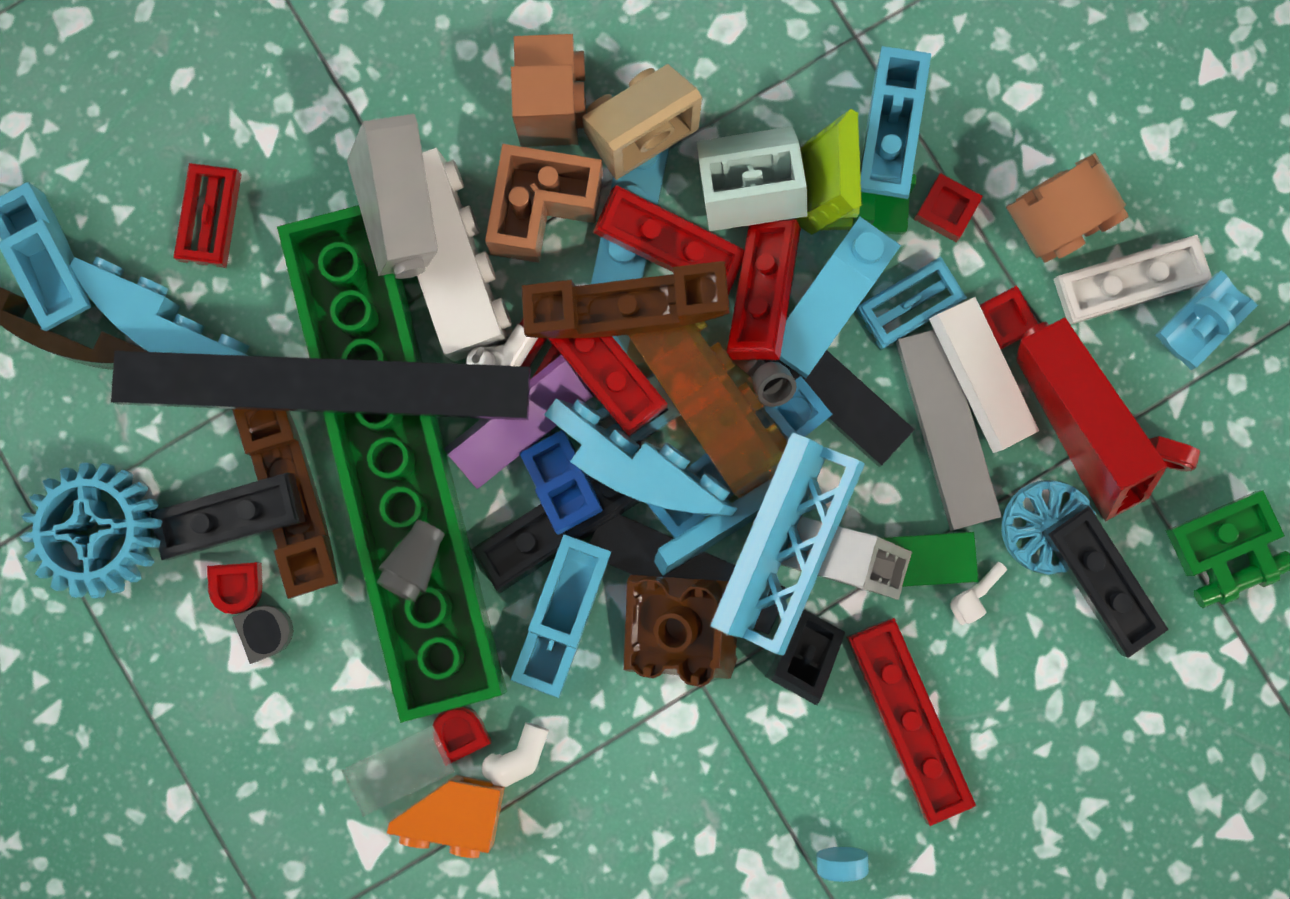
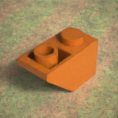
[387,775,505,858]

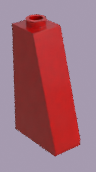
[1016,317,1168,522]

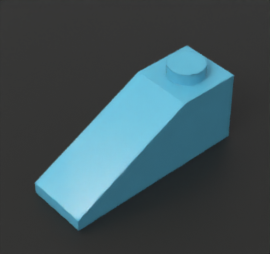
[860,46,932,199]
[780,217,901,378]

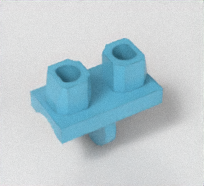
[1155,270,1258,370]

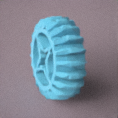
[20,462,162,598]

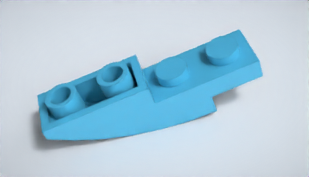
[70,257,250,356]
[544,399,738,516]

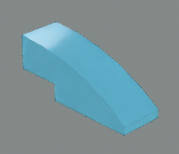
[0,182,91,331]
[511,535,611,698]

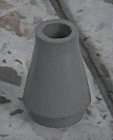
[377,520,445,602]

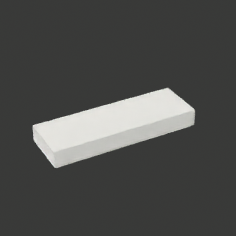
[1053,234,1212,325]
[929,297,1039,453]

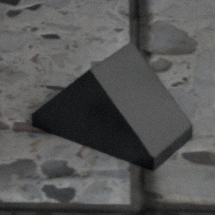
[765,609,846,706]

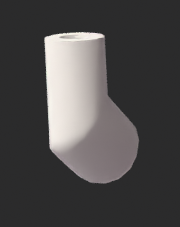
[466,324,538,366]

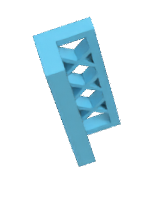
[710,432,865,656]

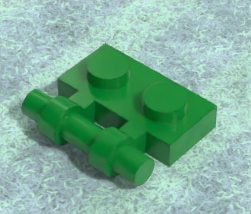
[1166,490,1290,608]

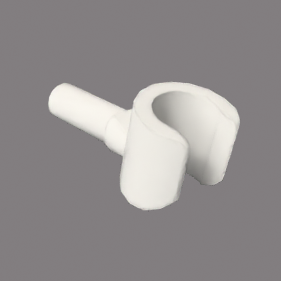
[950,562,1007,625]

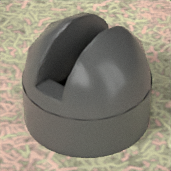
[752,362,797,407]

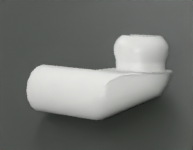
[482,722,549,787]

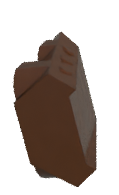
[624,575,738,687]

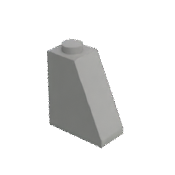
[347,114,438,279]
[781,516,912,600]

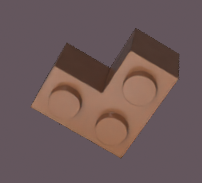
[511,34,587,147]
[485,144,604,263]

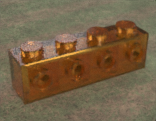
[628,321,788,498]

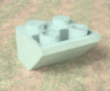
[696,126,807,232]

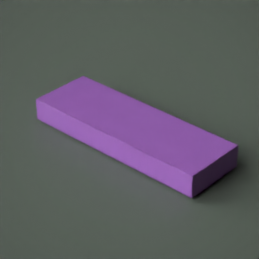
[444,355,593,489]

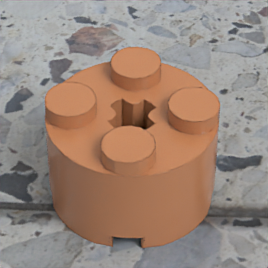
[1006,153,1129,263]

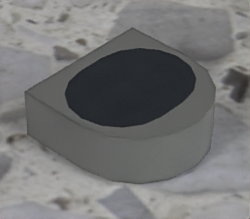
[232,606,294,664]

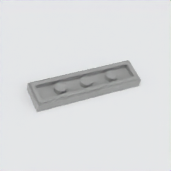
[896,330,1002,531]

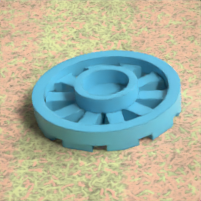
[1002,480,1096,575]

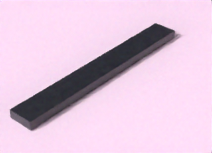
[111,351,531,420]

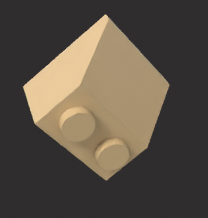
[582,64,702,180]

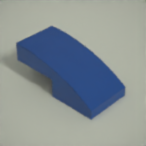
[519,430,603,535]

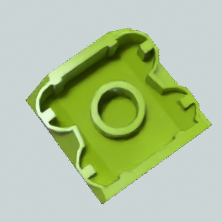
[794,109,861,235]

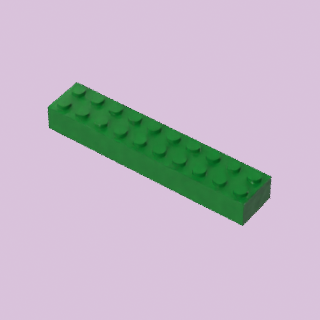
[277,205,507,723]

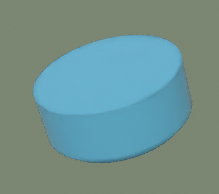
[817,847,869,882]

